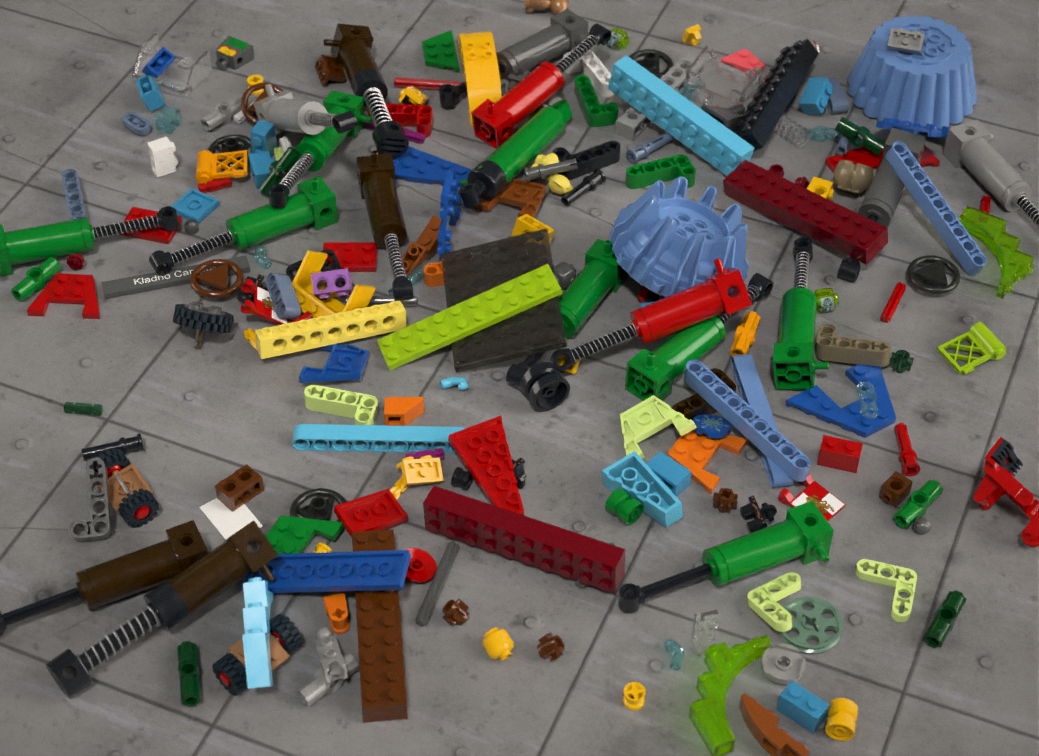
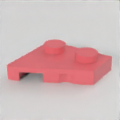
[721,48,765,75]

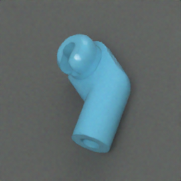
[440,377,469,391]

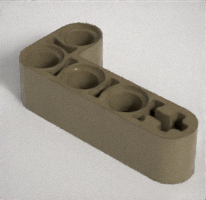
[816,324,891,367]

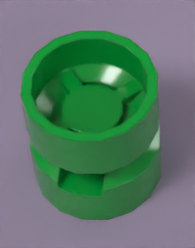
[605,488,644,525]

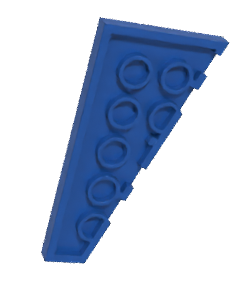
[393,146,472,188]

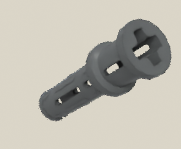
[524,158,578,183]

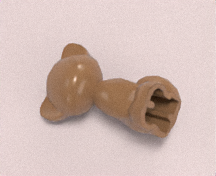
[524,0,569,15]

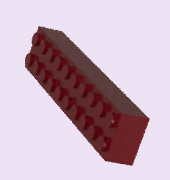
[723,160,888,265]
[423,486,625,594]

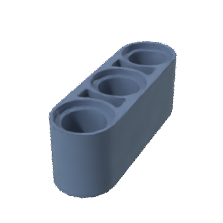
[827,77,849,114]
[266,273,301,320]

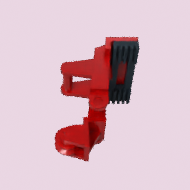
[974,437,1039,547]

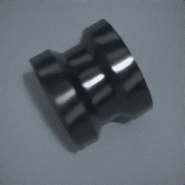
[451,467,474,491]

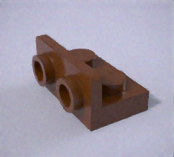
[315,55,346,87]

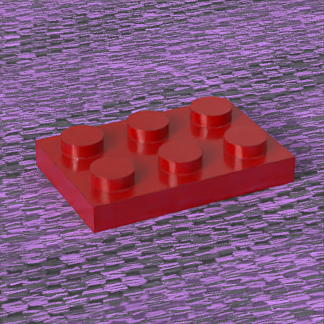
[119,207,182,244]
[322,242,378,272]
[334,489,408,537]

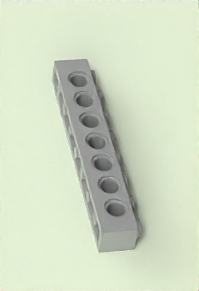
[615,54,703,141]

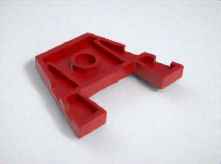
[27,273,100,319]

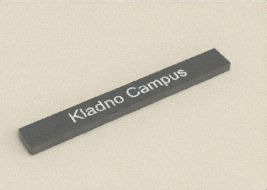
[102,255,250,299]

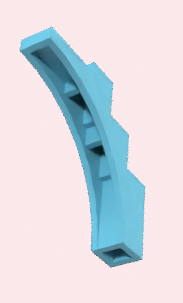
[242,577,274,689]

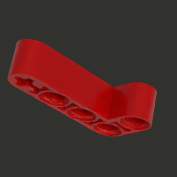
[368,103,433,138]

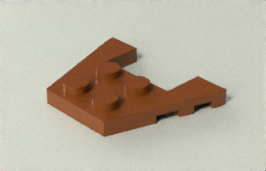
[475,179,546,218]

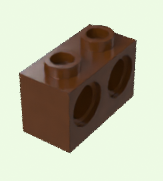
[215,464,264,512]

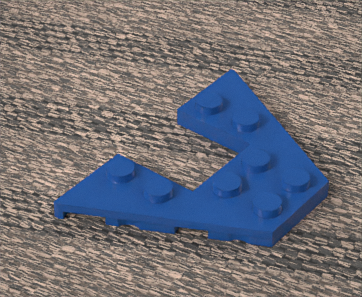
[876,118,951,137]
[437,171,462,262]
[786,364,896,438]

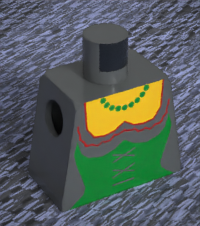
[216,36,255,70]

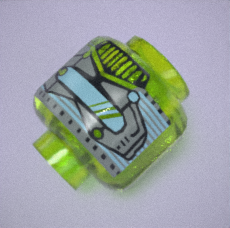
[607,27,630,51]
[814,288,839,313]

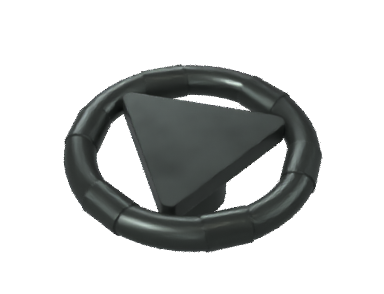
[629,49,673,79]
[208,134,252,168]
[907,255,960,294]
[290,488,347,536]

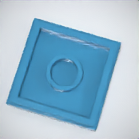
[171,188,220,224]

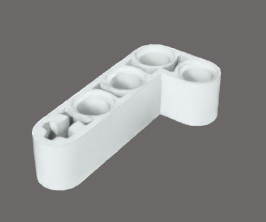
[564,50,614,98]

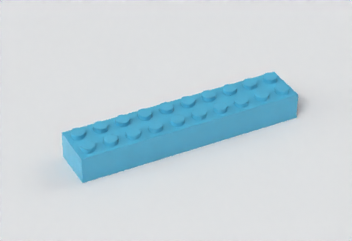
[608,55,754,176]

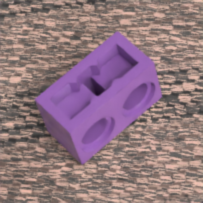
[311,268,353,301]

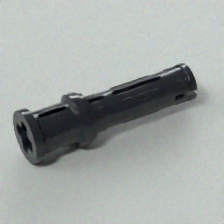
[561,169,606,206]
[81,433,144,461]

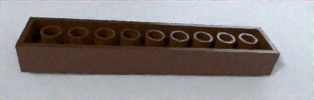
[352,529,408,723]

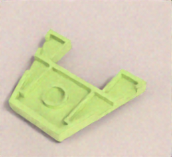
[620,395,697,459]

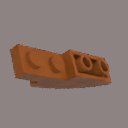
[402,216,450,279]
[739,693,810,756]

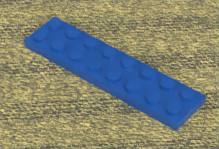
[242,550,411,593]

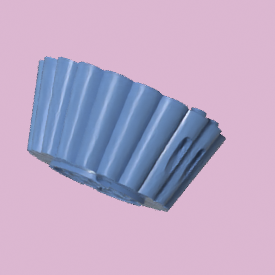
[847,15,977,129]

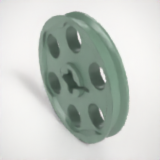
[778,597,843,654]

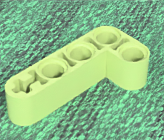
[304,385,379,425]

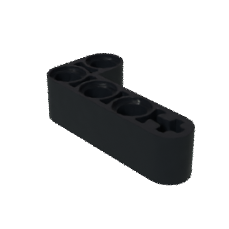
[553,141,620,180]

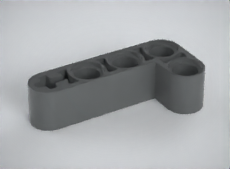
[69,458,112,542]

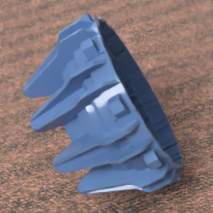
[609,176,749,297]

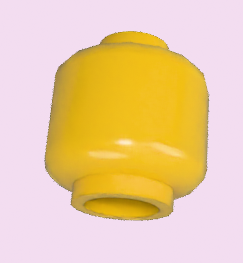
[482,627,514,661]

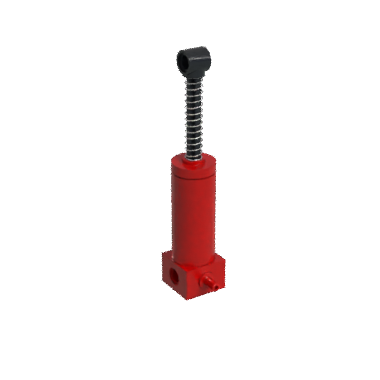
[471,23,612,149]
[550,258,752,371]

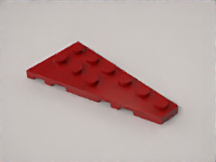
[448,416,524,515]

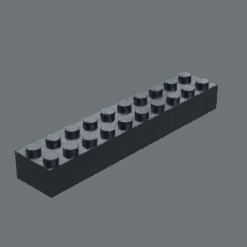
[733,38,819,152]

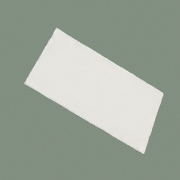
[199,498,263,540]

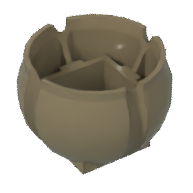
[834,160,874,196]

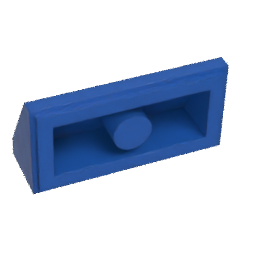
[142,47,176,78]

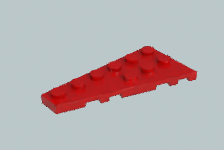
[825,139,940,173]

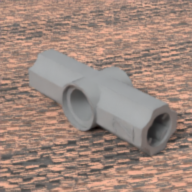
[200,95,242,132]
[296,654,359,707]

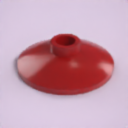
[404,548,437,582]

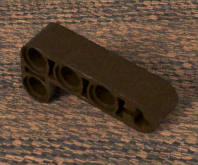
[671,368,736,428]

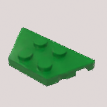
[422,30,459,73]

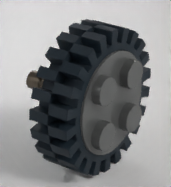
[173,302,234,349]

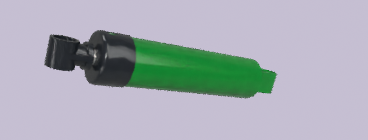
[459,99,573,208]

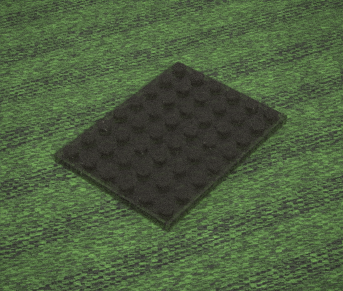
[441,228,567,373]

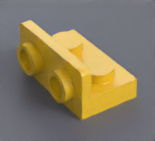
[398,86,429,105]
[396,455,444,486]

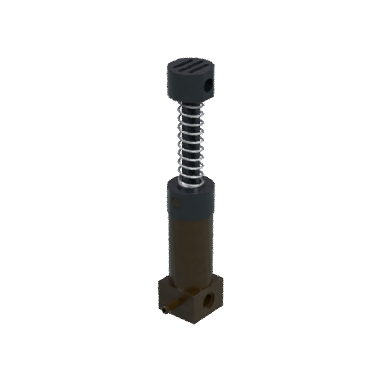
[323,23,409,159]
[45,521,278,699]

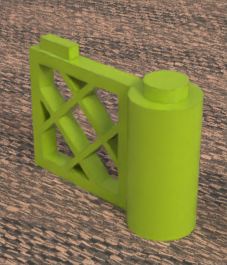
[937,322,1006,375]

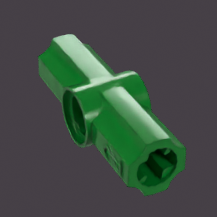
[11,257,61,302]
[893,480,943,528]

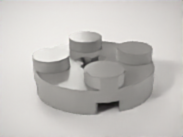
[761,644,806,685]

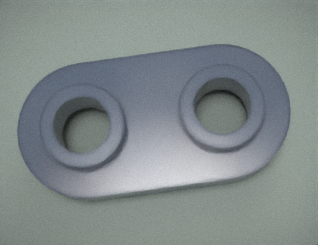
[122,112,151,135]

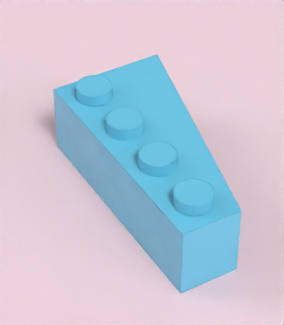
[602,451,683,528]

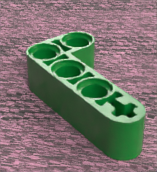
[574,75,619,127]
[625,154,696,189]

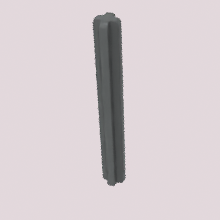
[415,541,460,627]

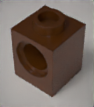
[879,471,913,508]

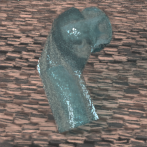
[255,246,272,269]
[664,639,684,671]

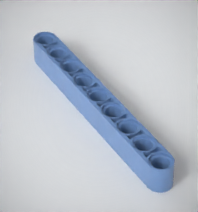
[886,141,987,276]
[731,354,793,488]
[684,360,810,482]

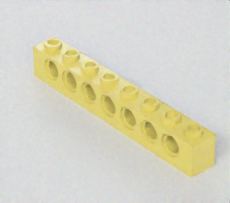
[255,301,406,359]

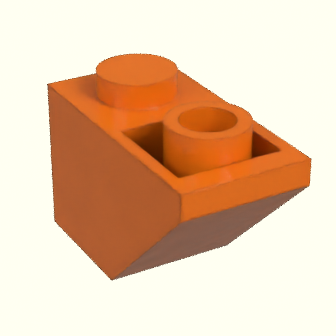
[384,397,424,426]

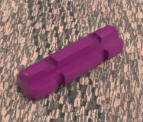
[405,448,444,460]

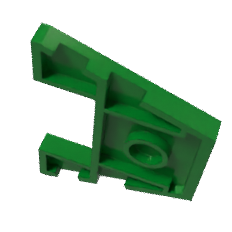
[265,515,344,554]

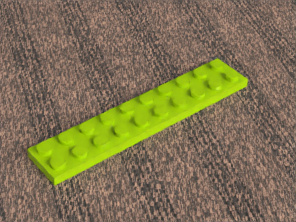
[377,264,563,371]

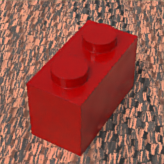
[817,435,863,473]

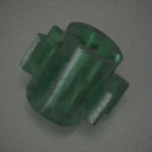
[889,350,914,373]

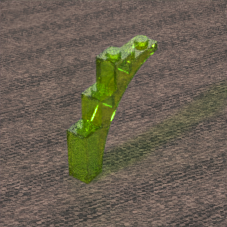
[960,206,1035,299]
[689,635,771,756]

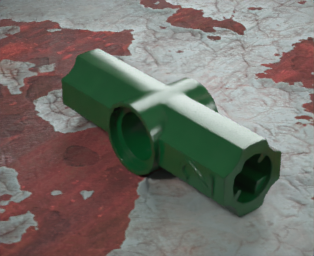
[835,117,885,156]
[258,146,302,196]
[924,590,966,648]
[178,641,201,707]

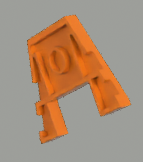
[667,430,747,494]

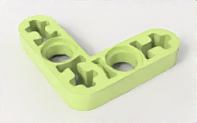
[855,559,917,622]
[747,572,801,632]

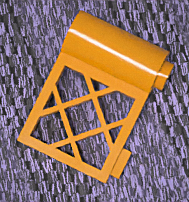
[196,150,248,184]

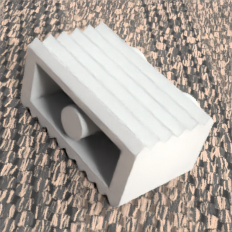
[147,137,178,177]

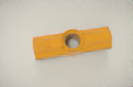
[730,311,761,356]

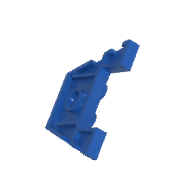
[299,343,369,383]

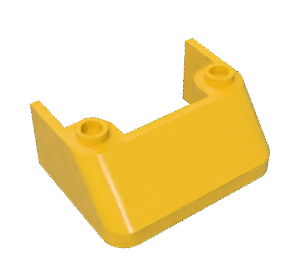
[292,250,376,318]

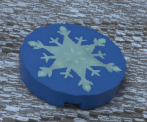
[693,414,732,439]

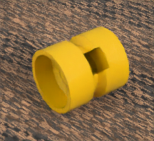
[825,698,858,741]

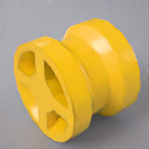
[247,75,264,95]
[623,682,646,711]

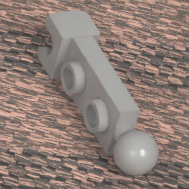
[314,627,348,683]

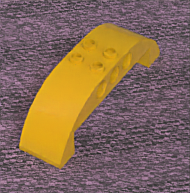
[458,31,502,126]

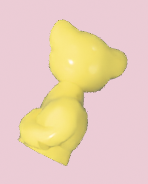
[531,153,573,195]

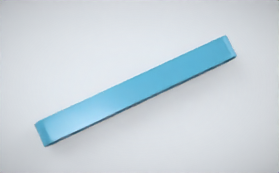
[292,424,466,453]

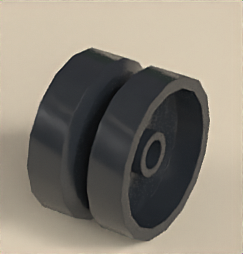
[520,362,570,412]

